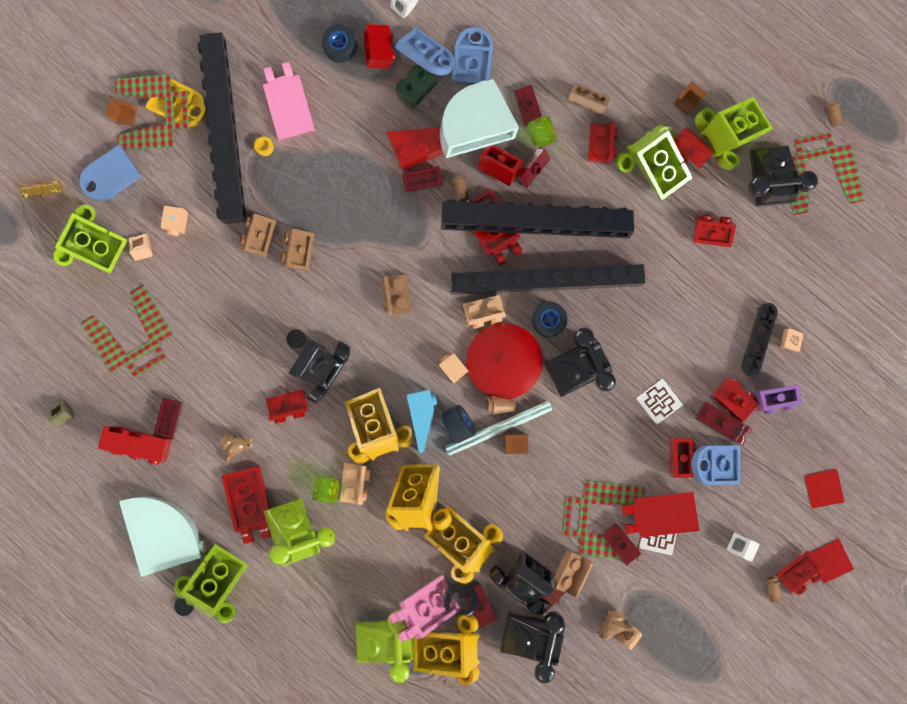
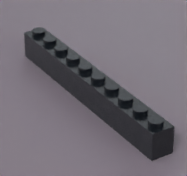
[197,32,247,224]
[441,199,634,238]
[451,264,645,295]

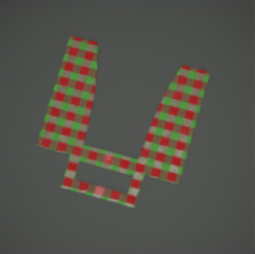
[115,74,189,150]
[791,132,865,215]
[81,285,173,378]
[563,480,645,561]

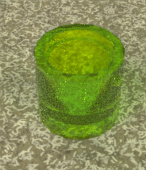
[527,116,557,148]
[312,476,340,503]

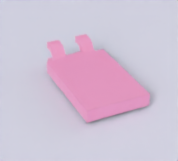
[263,62,315,140]
[388,575,461,642]

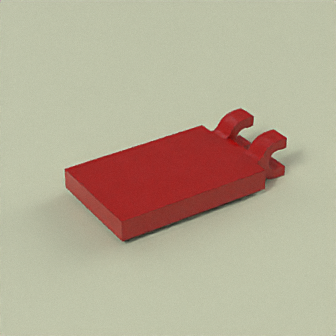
[472,189,522,266]
[221,466,272,544]
[622,491,700,538]

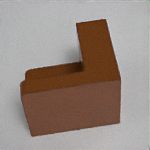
[673,81,707,115]
[105,98,138,127]
[505,434,529,454]

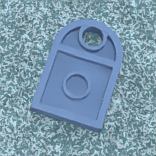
[395,27,455,75]
[451,27,493,85]
[80,145,142,201]
[691,445,741,485]

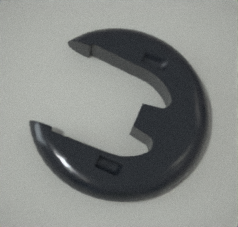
[443,583,478,617]

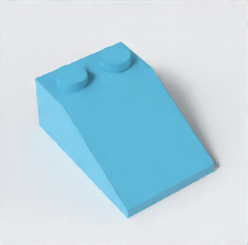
[407,390,438,453]

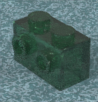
[395,65,438,110]

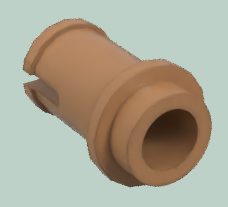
[825,101,845,127]
[451,176,469,201]
[765,576,783,603]

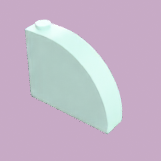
[440,79,519,158]
[119,496,207,577]

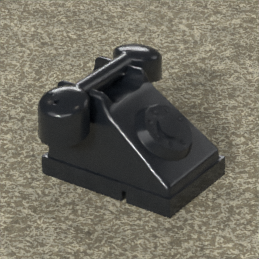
[748,146,818,207]
[544,328,616,397]
[289,339,351,403]
[489,550,555,615]
[500,611,565,683]

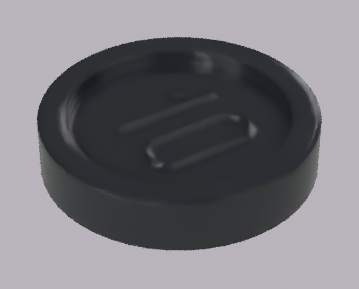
[286,329,306,348]
[174,598,194,616]

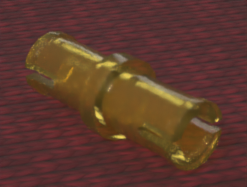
[20,181,63,199]

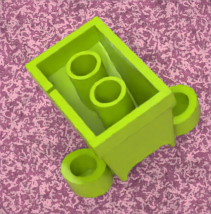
[694,97,773,170]
[615,125,692,200]
[53,204,127,273]
[264,498,336,567]
[174,544,248,623]
[355,610,414,683]

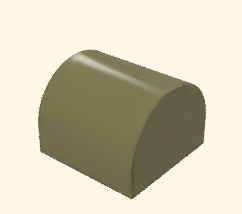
[48,401,74,427]

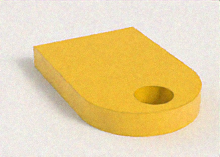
[145,79,207,128]

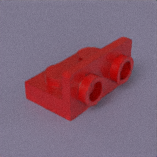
[588,121,618,163]
[692,214,736,247]
[266,389,309,424]
[776,551,823,596]

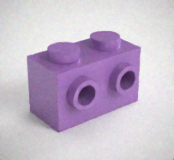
[753,384,803,414]

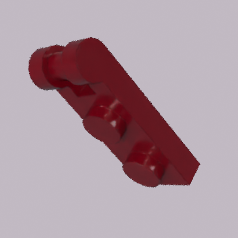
[695,402,752,446]

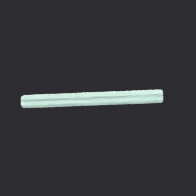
[445,401,552,455]

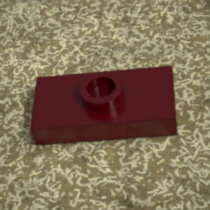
[514,85,543,127]
[516,147,551,188]
[402,166,443,193]
[153,398,183,439]
[601,523,641,566]
[465,583,498,628]

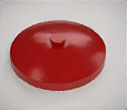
[466,323,543,399]

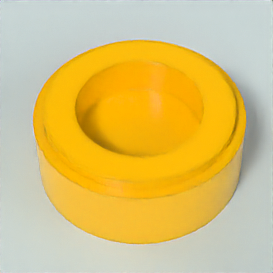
[254,136,274,156]

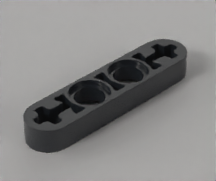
[741,303,778,375]

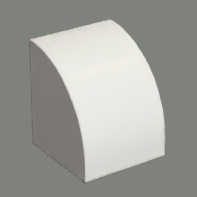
[389,0,419,19]
[727,532,760,562]

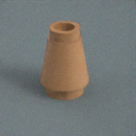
[486,396,515,415]

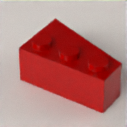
[386,127,444,172]
[98,426,172,465]

